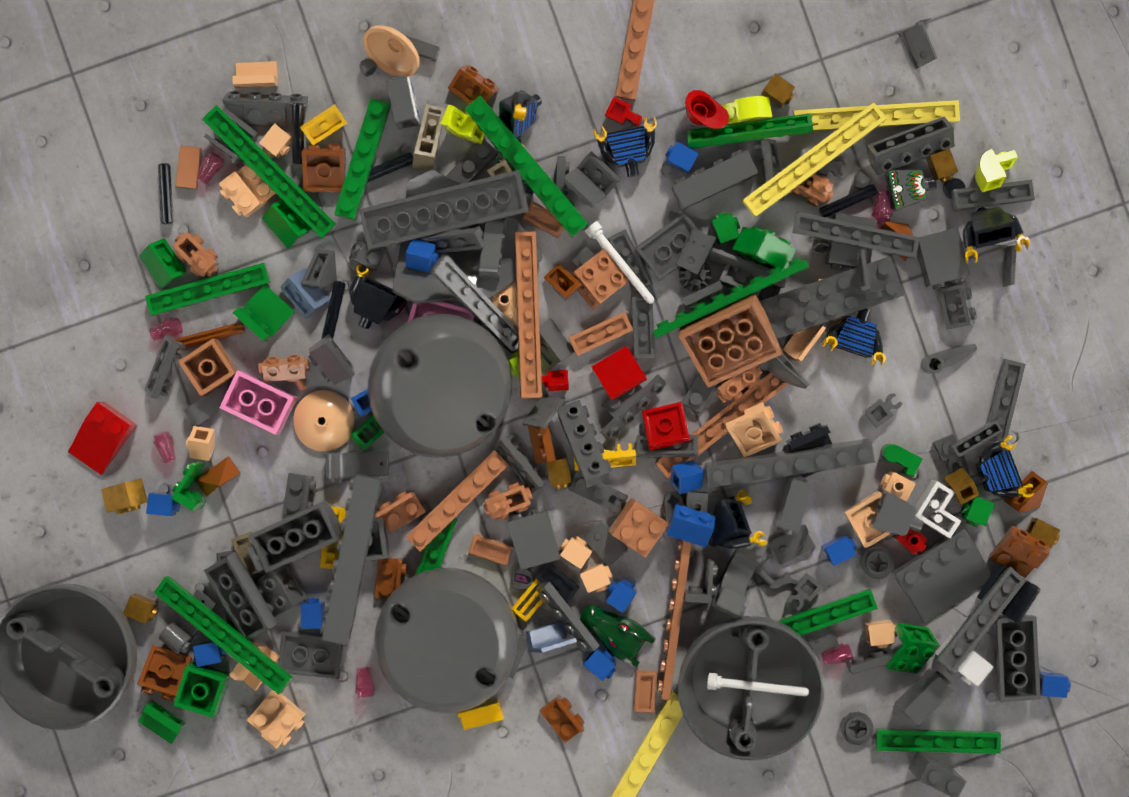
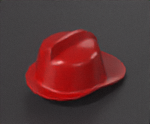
[685,90,729,129]

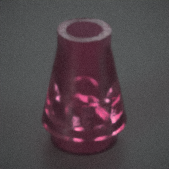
[197,152,224,184]
[872,191,893,223]
[150,317,183,340]
[153,431,176,463]
[822,643,854,666]
[355,667,376,698]

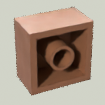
[178,339,238,396]
[608,497,669,558]

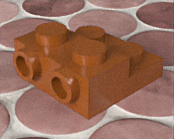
[302,144,346,192]
[990,526,1049,578]
[137,645,193,701]

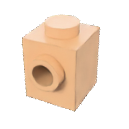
[259,124,292,159]
[186,426,215,461]
[880,471,916,502]
[559,536,592,569]
[580,562,613,593]
[864,619,898,648]

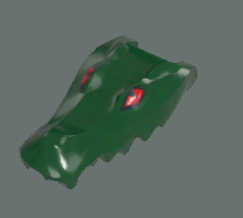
[580,604,656,667]

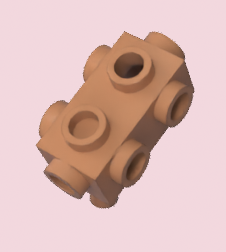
[789,174,834,207]
[173,232,219,277]
[258,355,310,391]
[716,365,763,403]
[483,482,533,521]

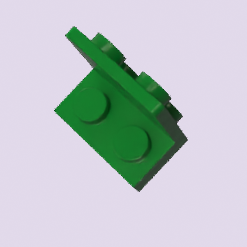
[233,285,295,342]
[171,461,206,511]
[886,623,940,674]

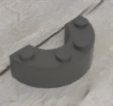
[712,543,767,618]

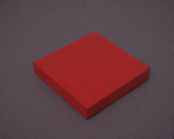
[591,346,647,400]
[642,401,691,451]

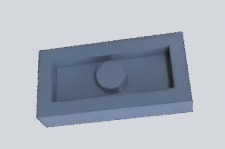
[280,268,330,319]
[525,621,577,653]

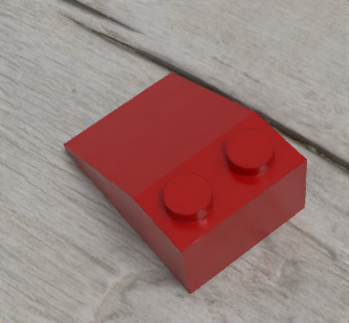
[68,402,137,475]

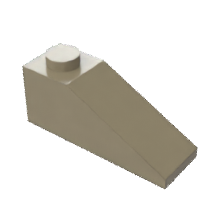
[412,104,446,171]

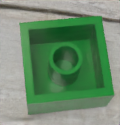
[733,226,796,270]
[173,662,230,718]

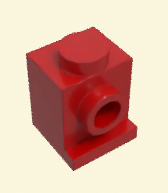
[893,529,928,555]

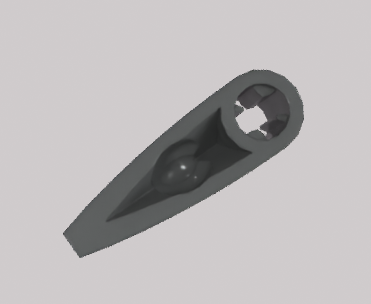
[921,344,977,374]
[758,353,809,389]
[184,379,233,427]

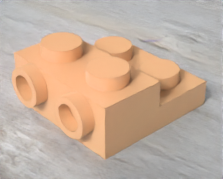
[219,164,277,218]
[726,402,783,458]
[844,491,892,548]
[247,690,305,749]

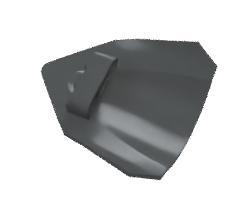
[392,169,542,303]

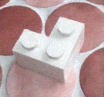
[914,480,961,538]
[935,634,993,686]

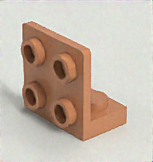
[571,249,629,310]
[375,490,426,533]

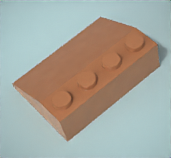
[679,292,783,388]

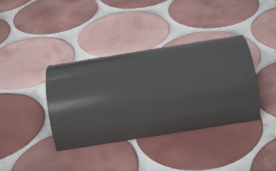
[248,501,342,573]
[203,552,278,640]
[994,614,1041,702]

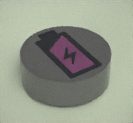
[512,568,533,589]

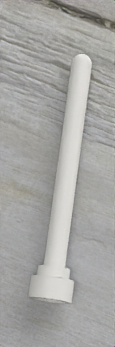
[585,221,654,304]
[707,673,809,696]

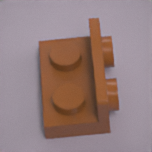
[448,65,499,104]
[528,424,556,464]
[374,557,407,599]
[540,695,585,743]

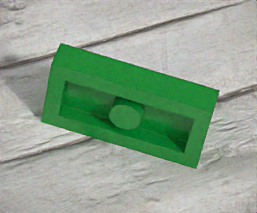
[262,199,311,249]
[139,238,187,290]
[138,700,186,744]

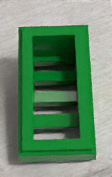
[350,415,384,452]

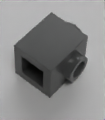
[685,491,708,513]

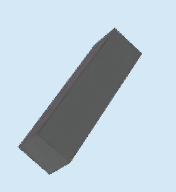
[405,35,440,62]
[949,420,1003,457]

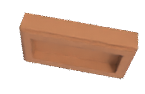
[175,145,202,189]
[522,201,564,239]
[468,534,514,567]
[633,670,657,713]

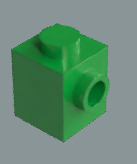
[710,212,740,245]
[961,497,995,528]

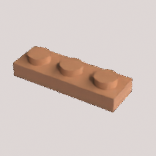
[569,312,633,356]

